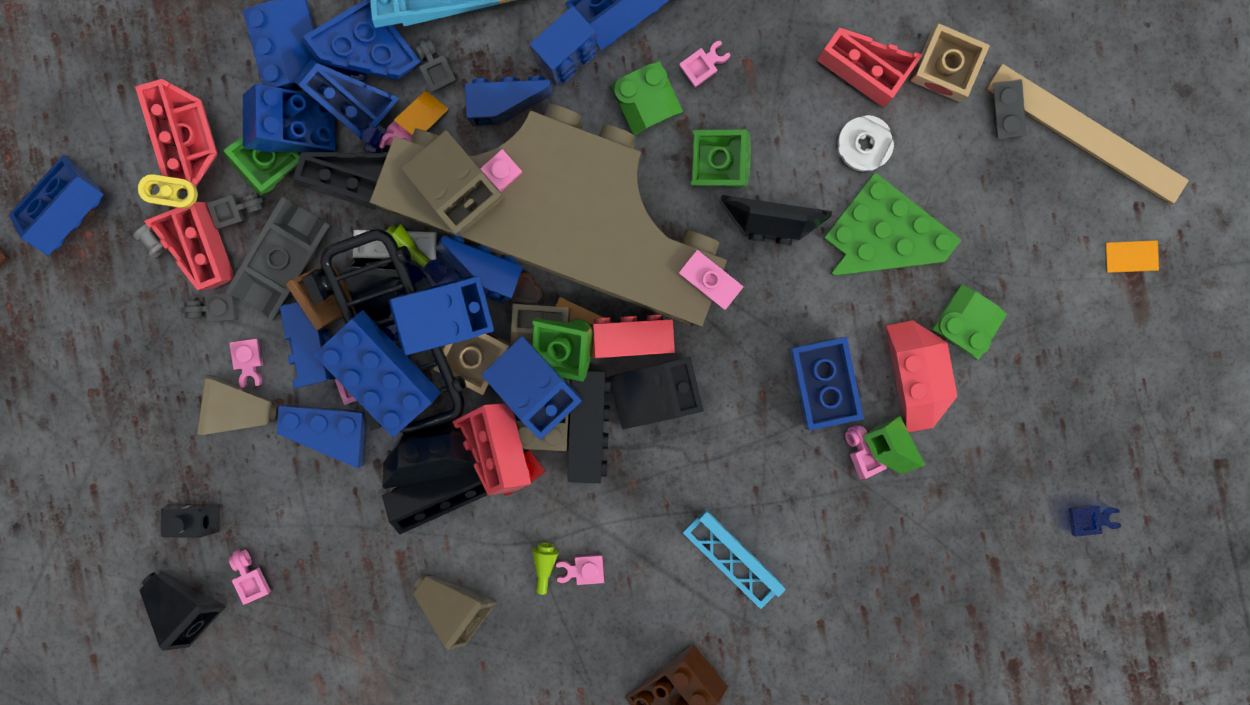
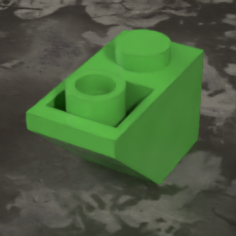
[863,416,925,474]

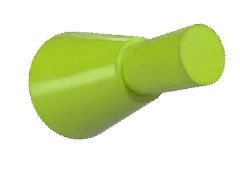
[383,223,430,267]
[532,542,559,595]

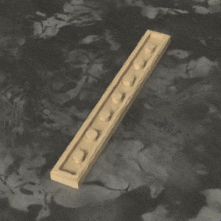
[986,64,1189,204]

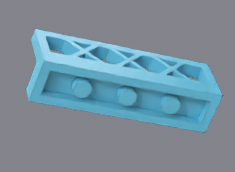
[683,509,786,609]

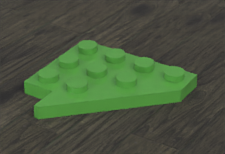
[823,172,962,276]

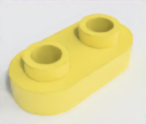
[138,174,198,208]

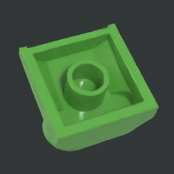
[610,61,683,135]
[691,130,751,188]
[223,136,300,195]
[931,284,1007,360]
[532,318,593,382]

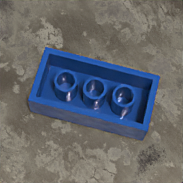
[314,310,441,437]

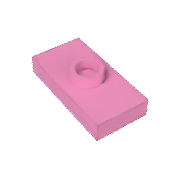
[678,250,744,310]

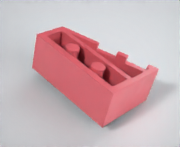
[817,28,923,108]
[144,202,235,290]
[590,315,675,358]
[452,403,531,495]

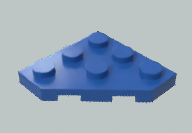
[302,0,421,80]

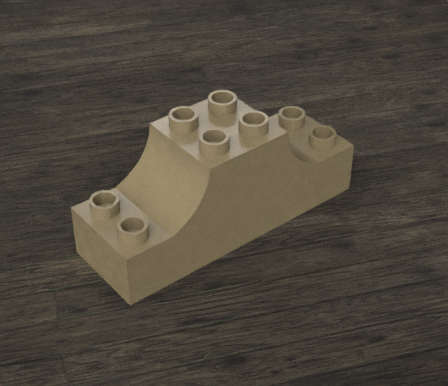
[370,104,727,327]

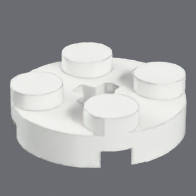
[837,115,894,172]

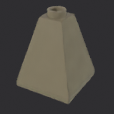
[197,375,277,435]
[413,575,497,650]

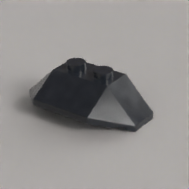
[719,195,832,246]
[382,422,477,489]

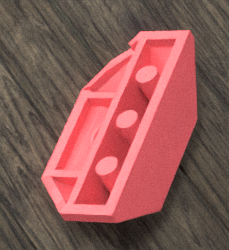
[135,79,218,192]
[885,320,957,432]

